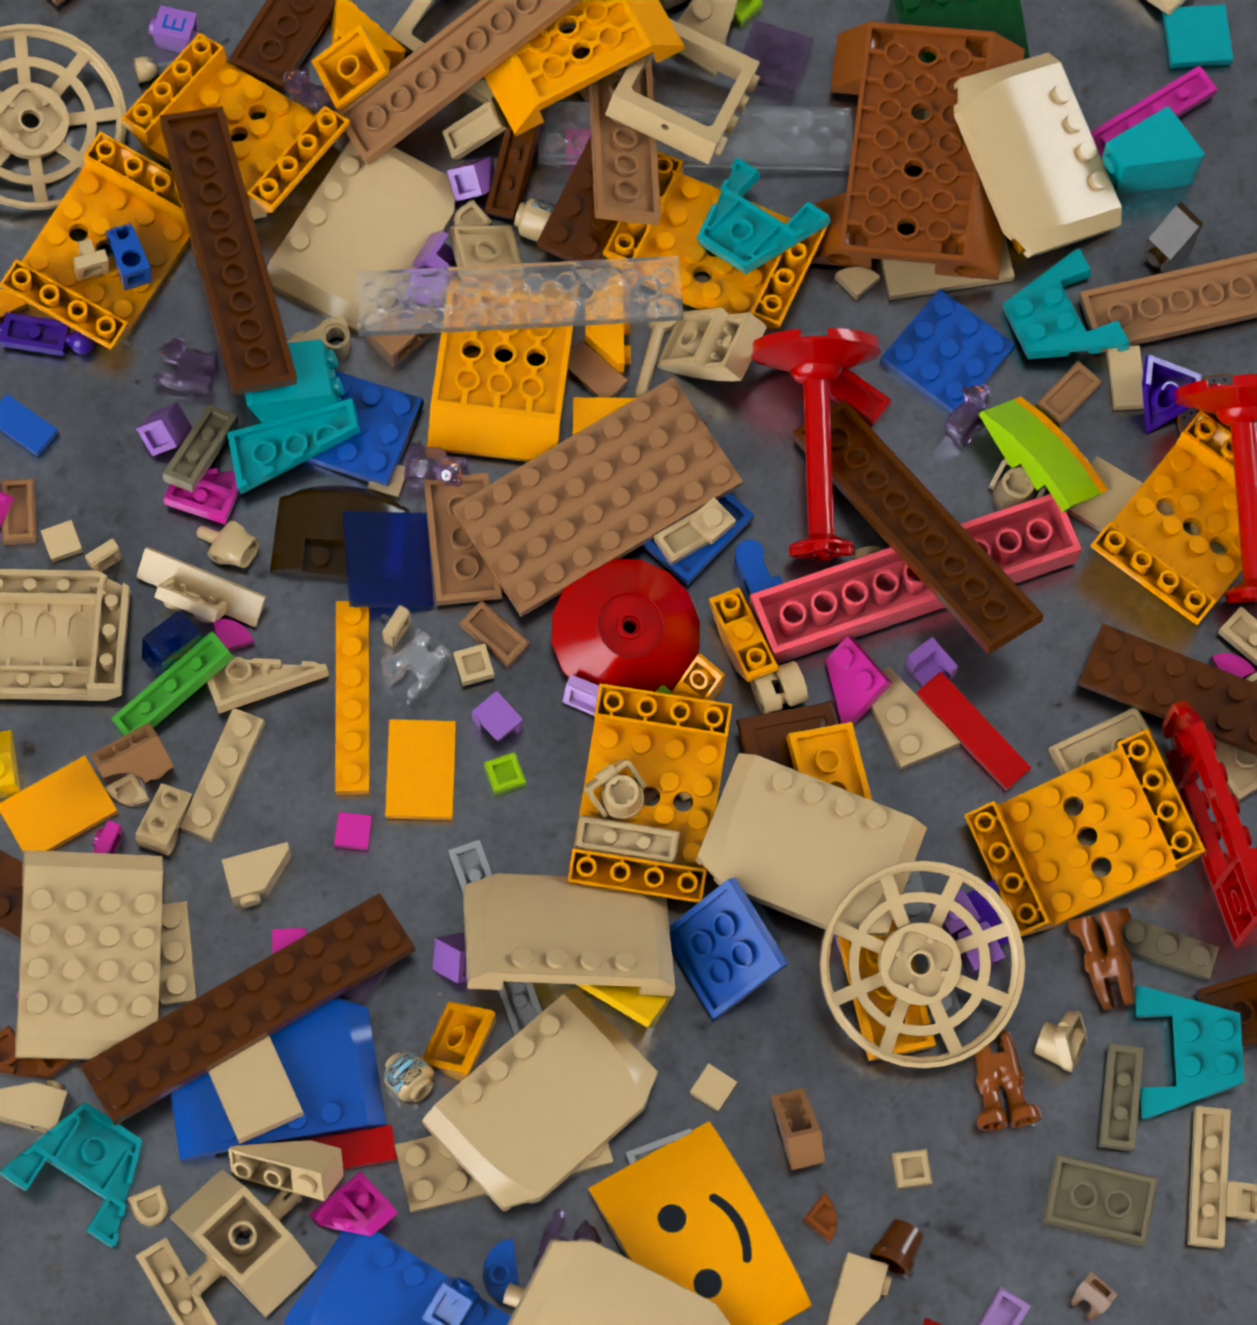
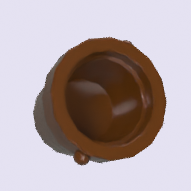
[869,1219,924,1277]

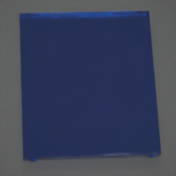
[343,510,434,609]

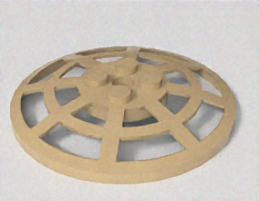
[0,24,127,210]
[820,861,1025,1068]

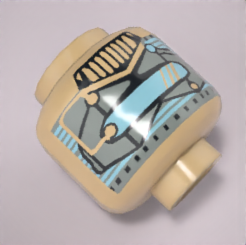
[514,198,555,241]
[384,1051,434,1102]

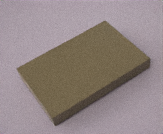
[1042,1154,1158,1247]

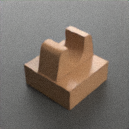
[1071,1271,1118,1320]

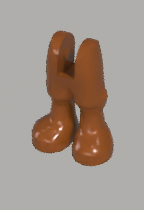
[1067,907,1136,1010]
[975,1030,1042,1131]

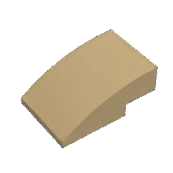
[656,307,767,381]

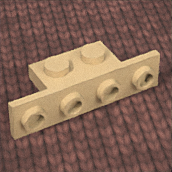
[136,546,267,627]

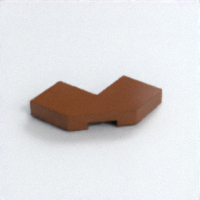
[0,1025,78,1080]

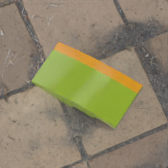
[978,396,1108,512]

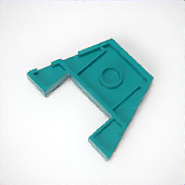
[697,157,831,274]
[1003,248,1129,359]
[1135,985,1245,1120]
[0,1102,142,1248]

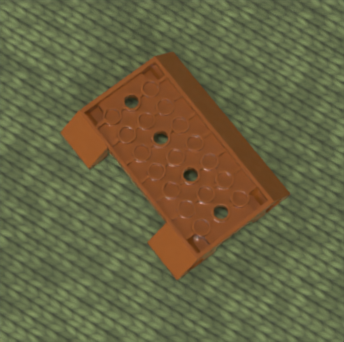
[811,21,1025,280]

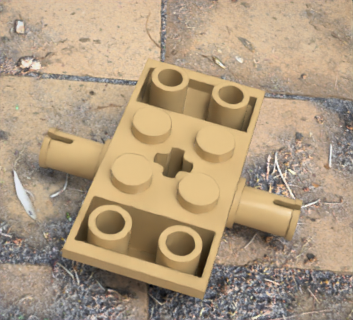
[170,1169,317,1318]

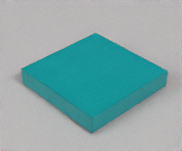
[1162,4,1233,68]

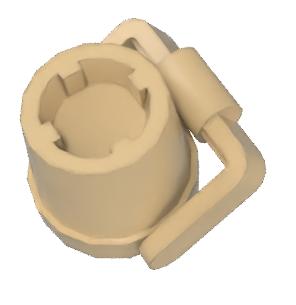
[988,459,1047,511]
[585,758,648,820]
[1035,1010,1087,1073]

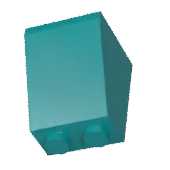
[1101,106,1205,195]
[245,339,344,423]

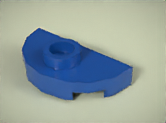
[483,1238,519,1309]

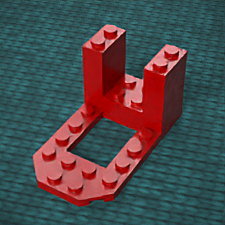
[1162,700,1257,950]

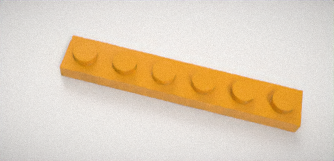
[335,601,370,795]

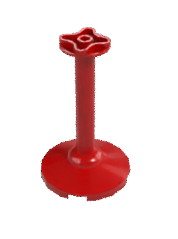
[751,328,881,561]
[1174,374,1257,603]

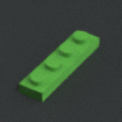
[111,631,235,736]

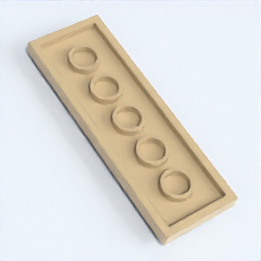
[395,1135,613,1214]

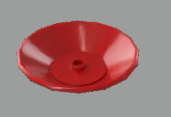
[552,559,700,692]

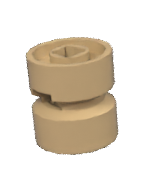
[750,660,809,714]

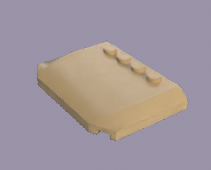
[954,53,1122,258]
[267,140,455,336]
[0,569,131,701]
[696,753,927,937]
[463,873,675,996]
[422,987,658,1211]
[507,1239,731,1325]

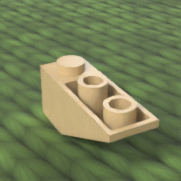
[229,1140,344,1201]

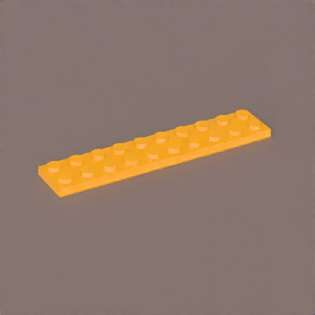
[786,722,936,1061]

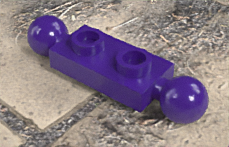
[0,312,96,356]

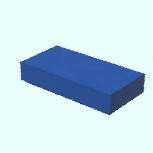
[0,394,59,458]

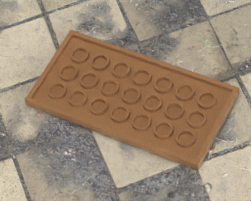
[452,377,743,617]

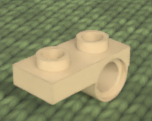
[287,315,351,361]
[135,783,193,856]

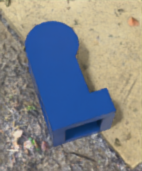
[105,223,152,291]
[734,539,783,600]

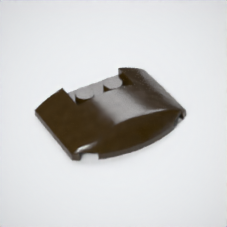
[270,485,409,585]

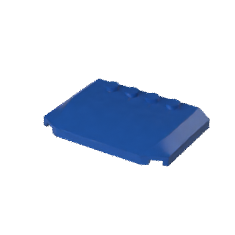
[171,998,387,1162]
[284,1231,511,1325]

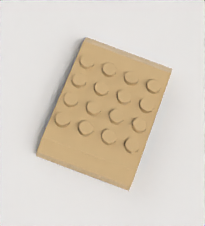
[15,850,163,1060]

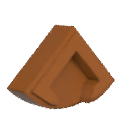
[802,1193,837,1243]

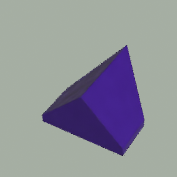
[1142,354,1202,434]

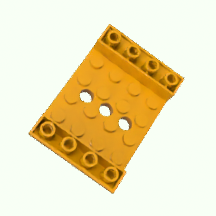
[484,0,685,136]
[121,32,350,215]
[0,131,190,351]
[603,150,829,329]
[427,271,580,462]
[1090,411,1242,625]
[567,683,733,903]
[964,728,1206,937]

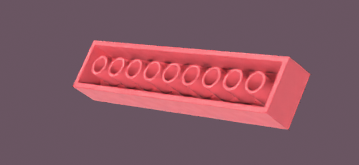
[749,494,1082,664]

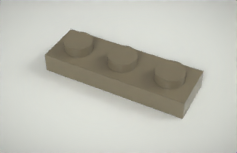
[163,404,238,493]
[1122,917,1220,981]
[1099,1043,1144,1152]

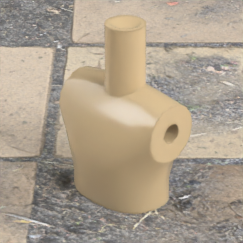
[196,521,259,568]

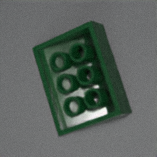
[888,0,1030,63]

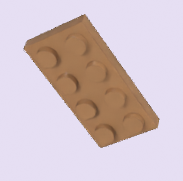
[424,473,502,606]

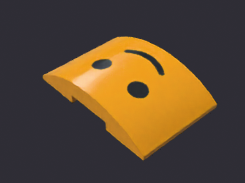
[588,1121,812,1325]

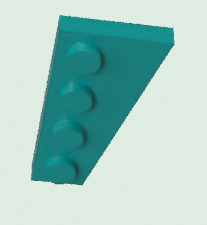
[227,398,360,494]

